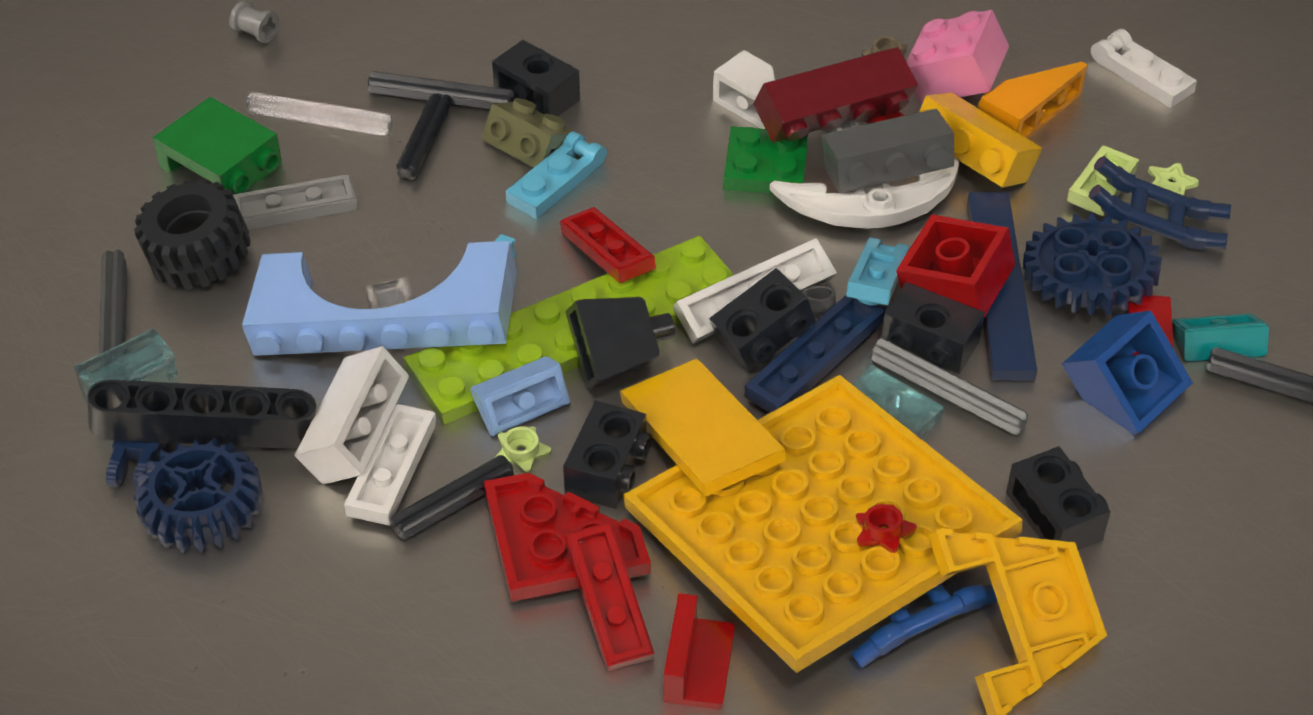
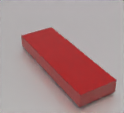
[560,207,656,283]
[565,522,655,672]

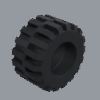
[134,179,251,289]

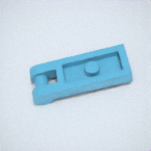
[505,131,607,220]
[846,237,910,306]

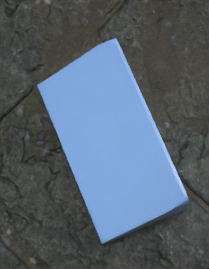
[470,356,571,436]

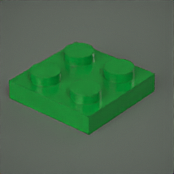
[723,126,808,194]

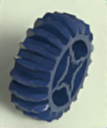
[134,438,263,553]

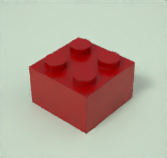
[896,214,1015,318]

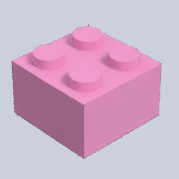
[907,9,1009,105]

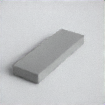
[233,174,358,230]

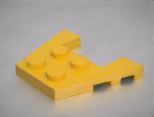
[928,528,1107,715]

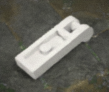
[1091,29,1197,108]

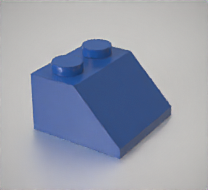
[1062,311,1193,434]

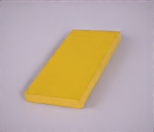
[620,358,786,497]

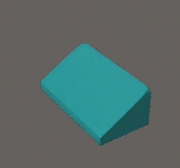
[1172,313,1269,362]

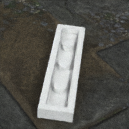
[673,238,837,344]

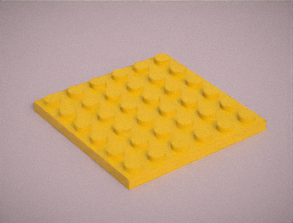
[623,375,1023,673]

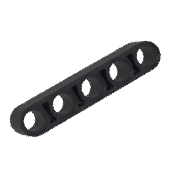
[87,380,316,449]

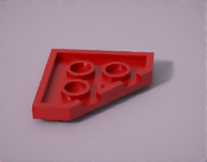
[484,473,651,602]

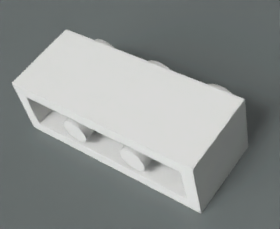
[294,346,409,485]

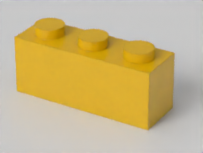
[919,92,1042,187]

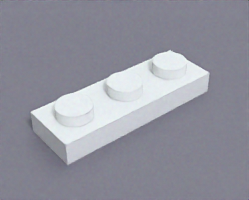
[344,404,437,526]

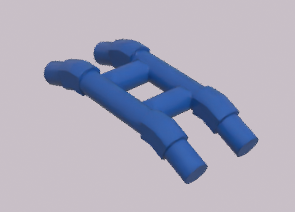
[851,584,998,669]

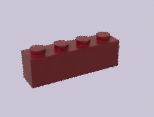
[753,47,918,143]

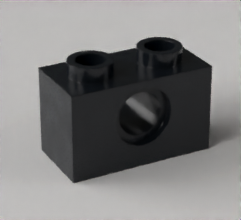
[492,40,580,116]
[882,282,985,374]

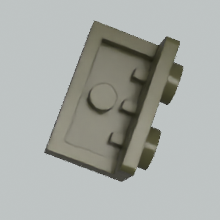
[482,98,578,168]

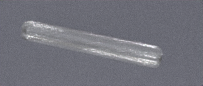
[245,91,393,137]

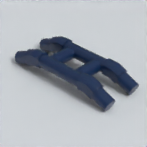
[1089,156,1231,250]

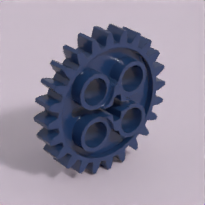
[1023,213,1162,315]

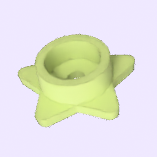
[1148,163,1199,196]
[495,426,552,473]

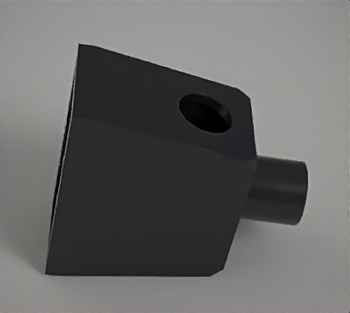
[565,297,675,390]

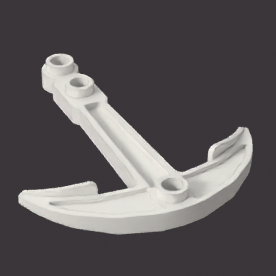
[769,120,959,229]

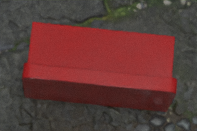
[663,593,735,710]

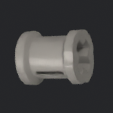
[229,0,279,44]

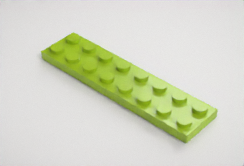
[403,235,734,426]

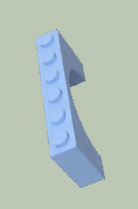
[242,241,517,356]

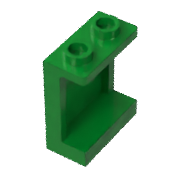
[152,97,282,194]

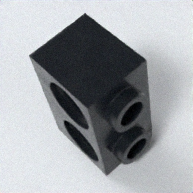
[709,268,816,373]
[563,400,652,509]
[1006,446,1111,550]

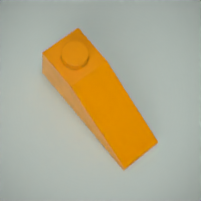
[978,61,1088,139]

